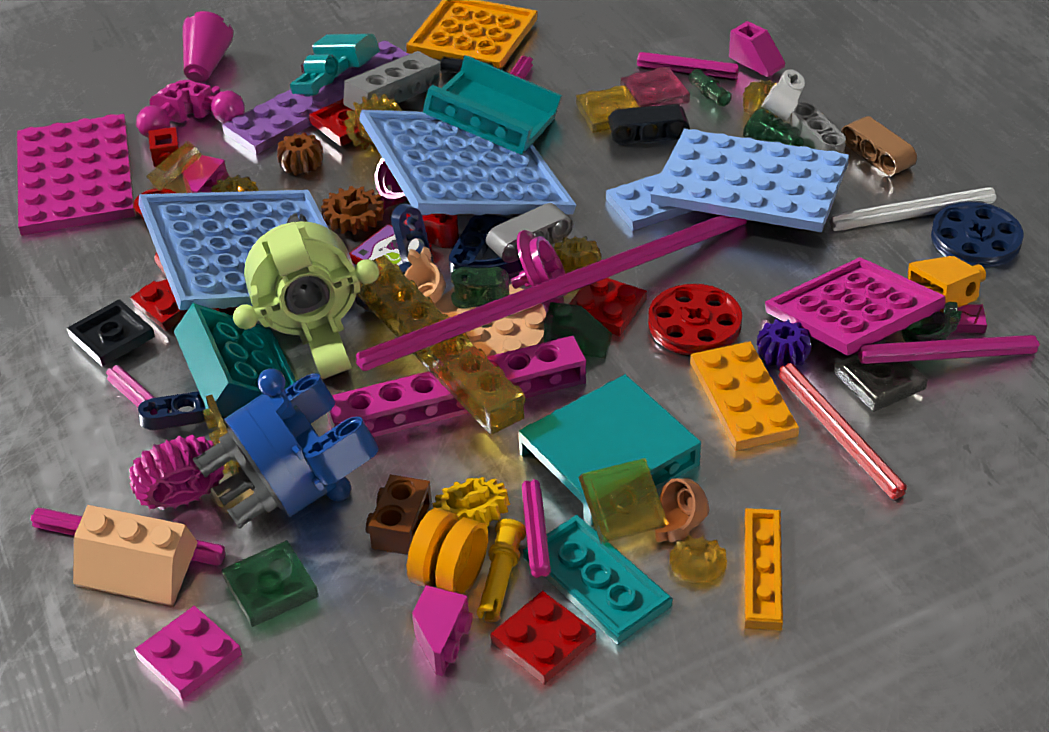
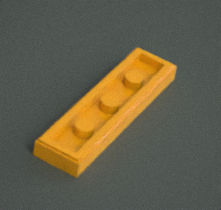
[745,508,783,630]

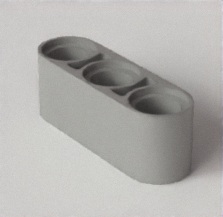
[789,102,846,154]
[486,203,574,263]

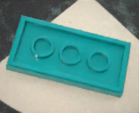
[523,514,673,645]

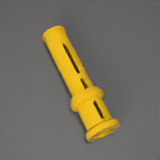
[476,518,526,623]

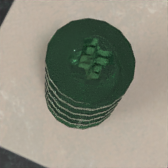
[743,109,804,147]

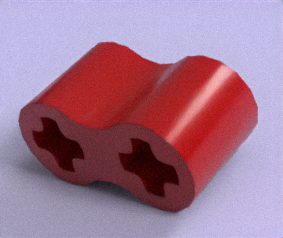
[404,213,459,248]

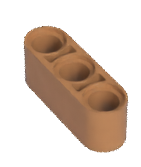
[841,116,917,176]

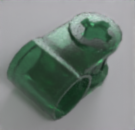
[451,267,510,309]

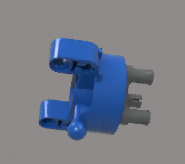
[193,368,379,529]

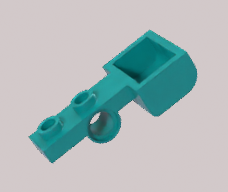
[290,34,380,97]

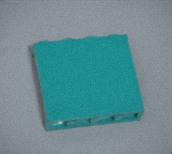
[422,55,562,155]
[518,374,701,527]

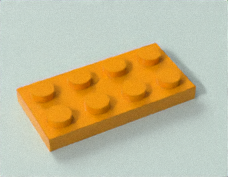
[690,341,799,451]

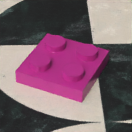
[135,605,242,700]

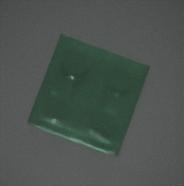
[221,540,319,627]

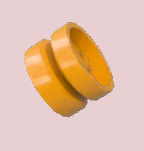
[407,507,488,595]

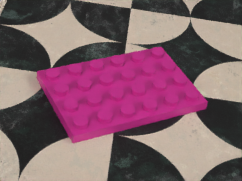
[17,114,136,236]

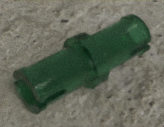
[689,69,732,107]

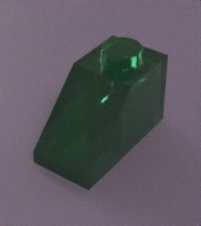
[544,302,612,359]

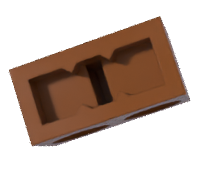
[365,474,432,555]

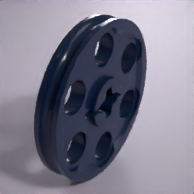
[931,202,1024,268]

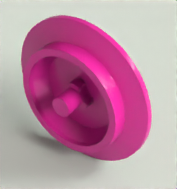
[511,230,568,313]

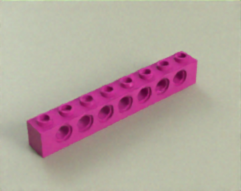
[327,336,586,437]

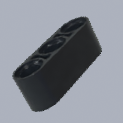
[608,104,690,145]

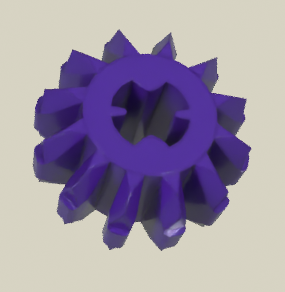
[756,318,811,370]

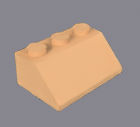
[73,505,198,607]

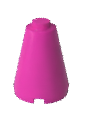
[182,11,234,83]

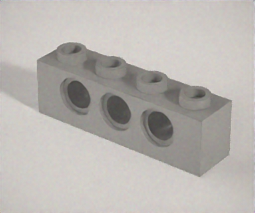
[343,51,441,114]

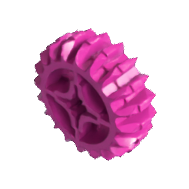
[129,435,224,510]

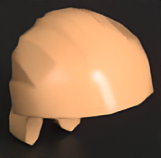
[400,247,446,308]

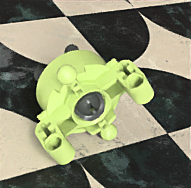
[233,213,379,380]

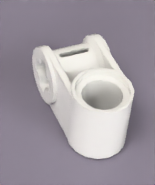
[762,69,805,122]

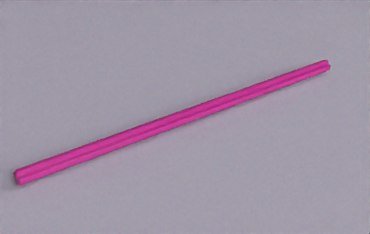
[356,215,747,371]

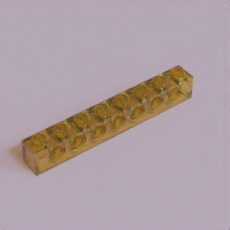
[357,255,526,435]

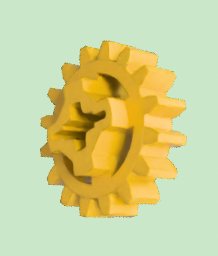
[433,477,510,527]

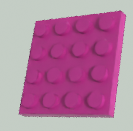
[765,257,946,356]

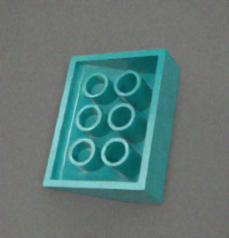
[174,303,297,417]

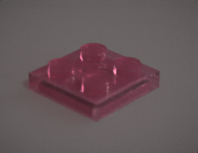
[620,67,690,107]

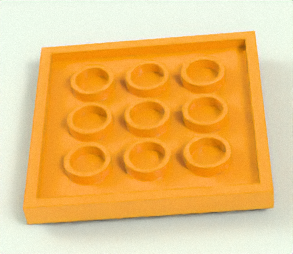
[406,0,538,70]

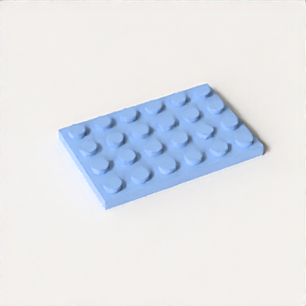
[651,129,849,232]

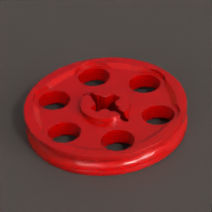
[648,284,742,355]

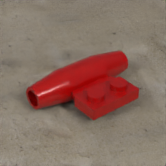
[130,252,237,331]

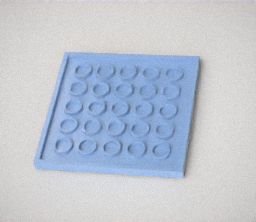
[359,110,576,216]
[138,190,328,310]

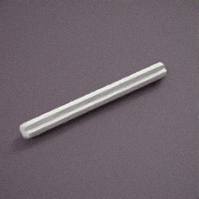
[830,187,996,231]

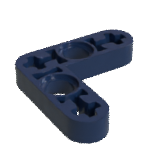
[355,204,434,312]
[138,391,226,430]

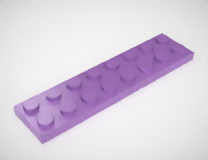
[223,40,409,155]

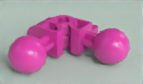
[136,80,245,139]

